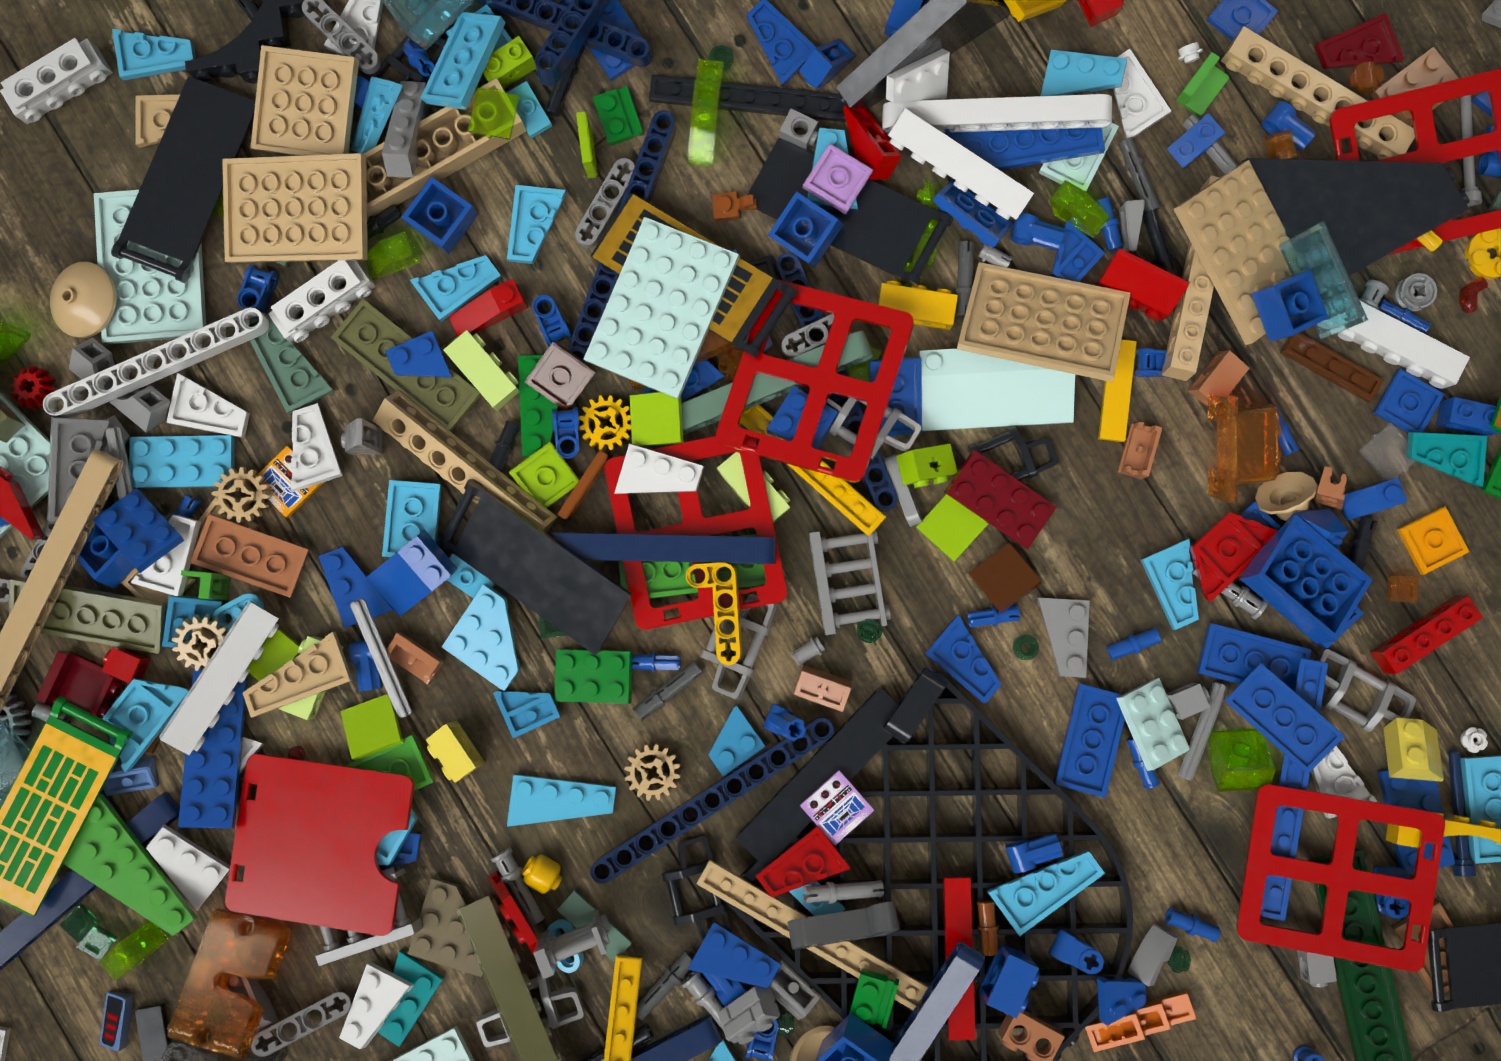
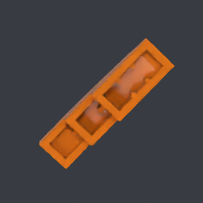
[1085,990,1197,1052]

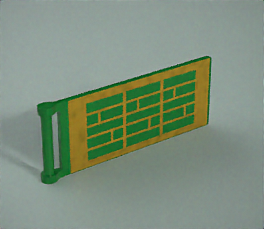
[0,696,133,917]

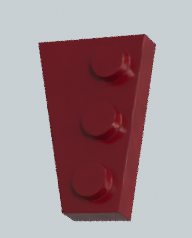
[1314,13,1405,69]

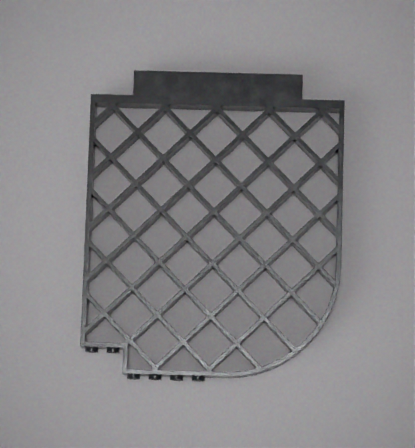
[722,672,1133,1061]

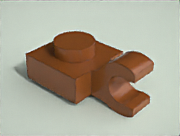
[712,191,757,222]

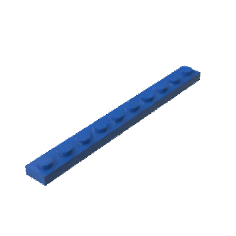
[1260,658,1328,921]

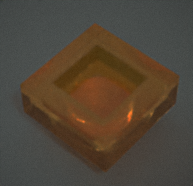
[1265,129,1297,159]
[1387,576,1418,603]

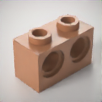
[998,1010,1064,1061]

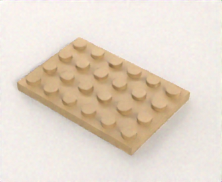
[223,153,368,263]
[1173,160,1306,345]
[957,262,1130,382]

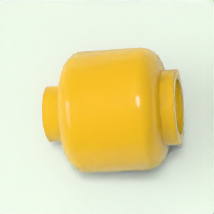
[522,854,562,894]

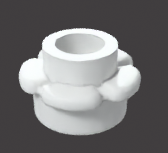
[1178,42,1203,64]
[1460,727,1488,753]

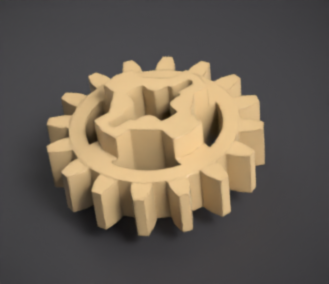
[211,467,272,523]
[172,614,228,671]
[624,743,681,801]

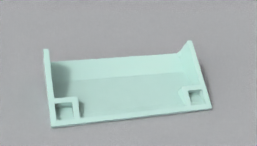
[917,349,1075,431]

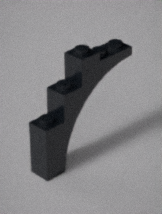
[185,0,304,84]

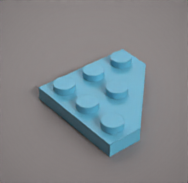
[442,584,521,691]

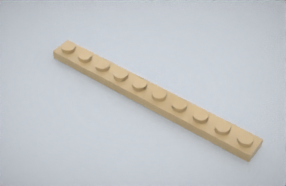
[696,859,929,1010]

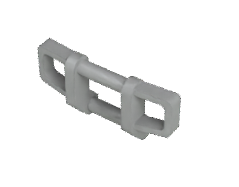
[826,397,922,459]
[700,594,777,699]
[1316,649,1416,732]
[477,973,584,1047]

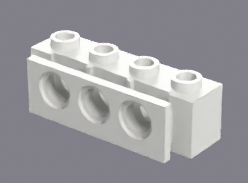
[0,38,113,124]
[268,260,376,343]

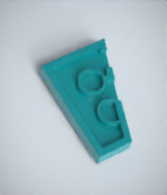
[1406,432,1487,487]
[377,949,445,1047]

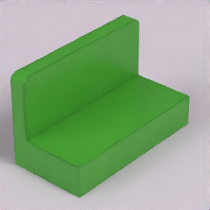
[1175,52,1229,117]
[181,570,230,600]

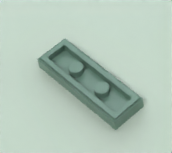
[557,889,633,963]

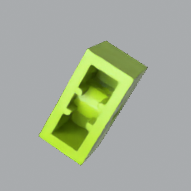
[482,36,536,89]
[896,444,957,488]

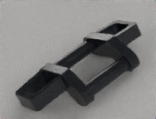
[370,2,453,84]
[968,426,1058,480]
[661,835,732,941]

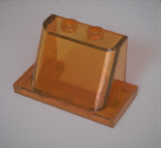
[1208,393,1281,503]

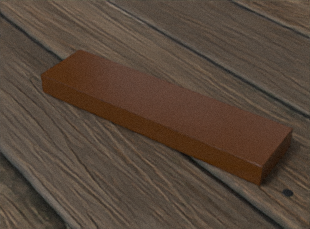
[1280,332,1384,403]

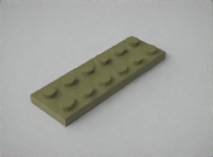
[331,299,482,432]
[9,576,166,654]

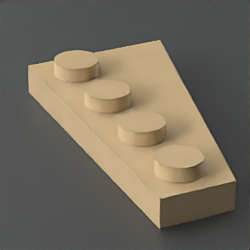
[136,93,237,148]
[243,632,353,718]

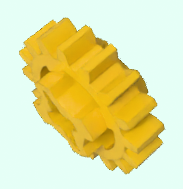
[579,395,631,451]

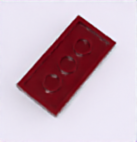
[944,450,1057,549]

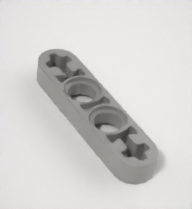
[302,0,381,74]
[575,158,635,248]
[251,992,352,1057]

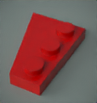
[755,826,851,898]

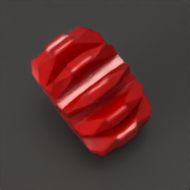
[8,366,58,410]

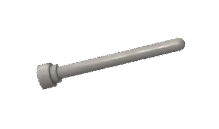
[1460,95,1482,207]

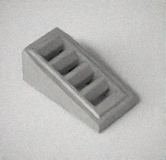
[1119,200,1145,254]

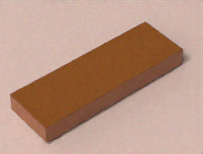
[557,450,610,521]

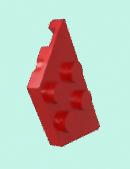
[1190,512,1278,602]
[487,872,537,957]

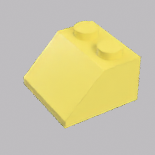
[1383,718,1444,782]
[426,720,486,783]

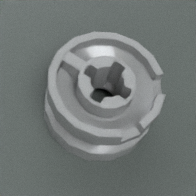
[1393,273,1437,313]

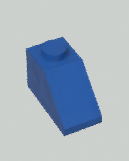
[884,0,924,38]
[799,38,856,89]
[1342,477,1407,521]
[1287,509,1349,548]

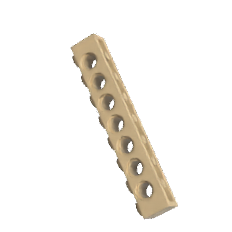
[1221,27,1415,160]
[1161,176,1220,381]
[373,391,557,533]

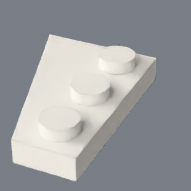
[1113,49,1171,139]
[167,373,250,438]
[291,403,343,492]
[614,444,704,494]
[131,515,201,596]

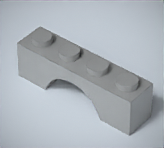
[382,81,431,178]
[69,338,170,432]

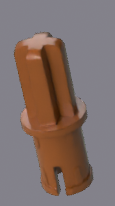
[977,900,999,956]

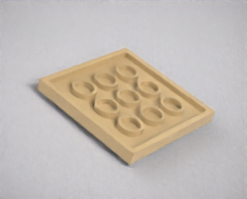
[251,45,359,156]

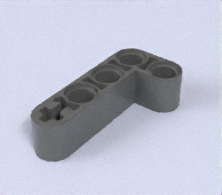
[787,901,900,950]

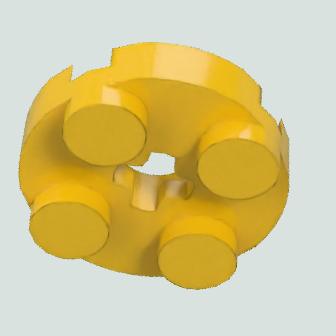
[1465,228,1501,280]

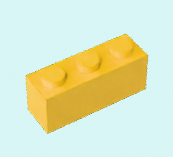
[877,281,958,330]

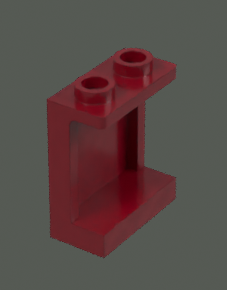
[35,651,123,719]

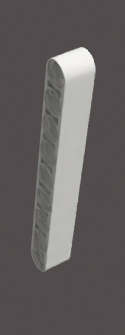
[882,94,1112,134]
[43,308,269,418]

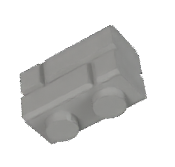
[770,960,821,1020]
[718,986,780,1044]

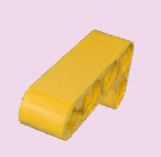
[686,562,742,665]

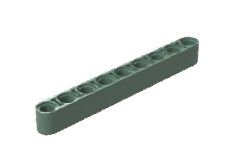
[682,331,874,436]

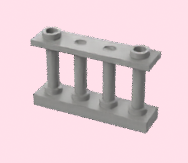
[808,530,891,635]
[316,867,424,966]
[533,909,611,979]

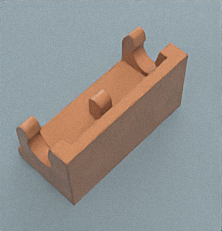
[1187,350,1249,408]
[1117,422,1163,479]
[1316,466,1347,510]
[386,633,445,685]
[794,664,851,712]

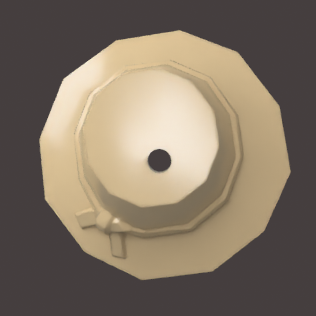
[1255,472,1318,521]

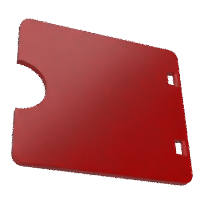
[225,754,414,936]

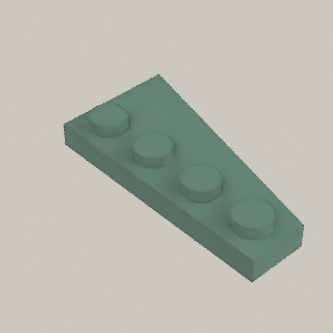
[249,312,335,414]

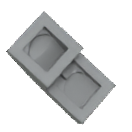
[1127,924,1178,987]

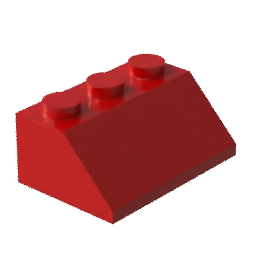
[1095,248,1190,321]

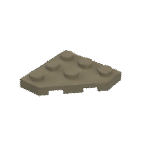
[408,877,483,977]

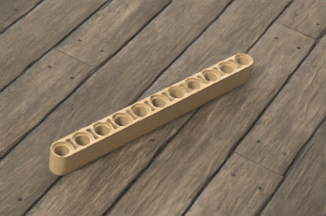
[0,449,123,712]

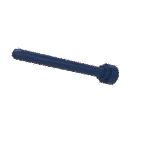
[1448,749,1476,877]

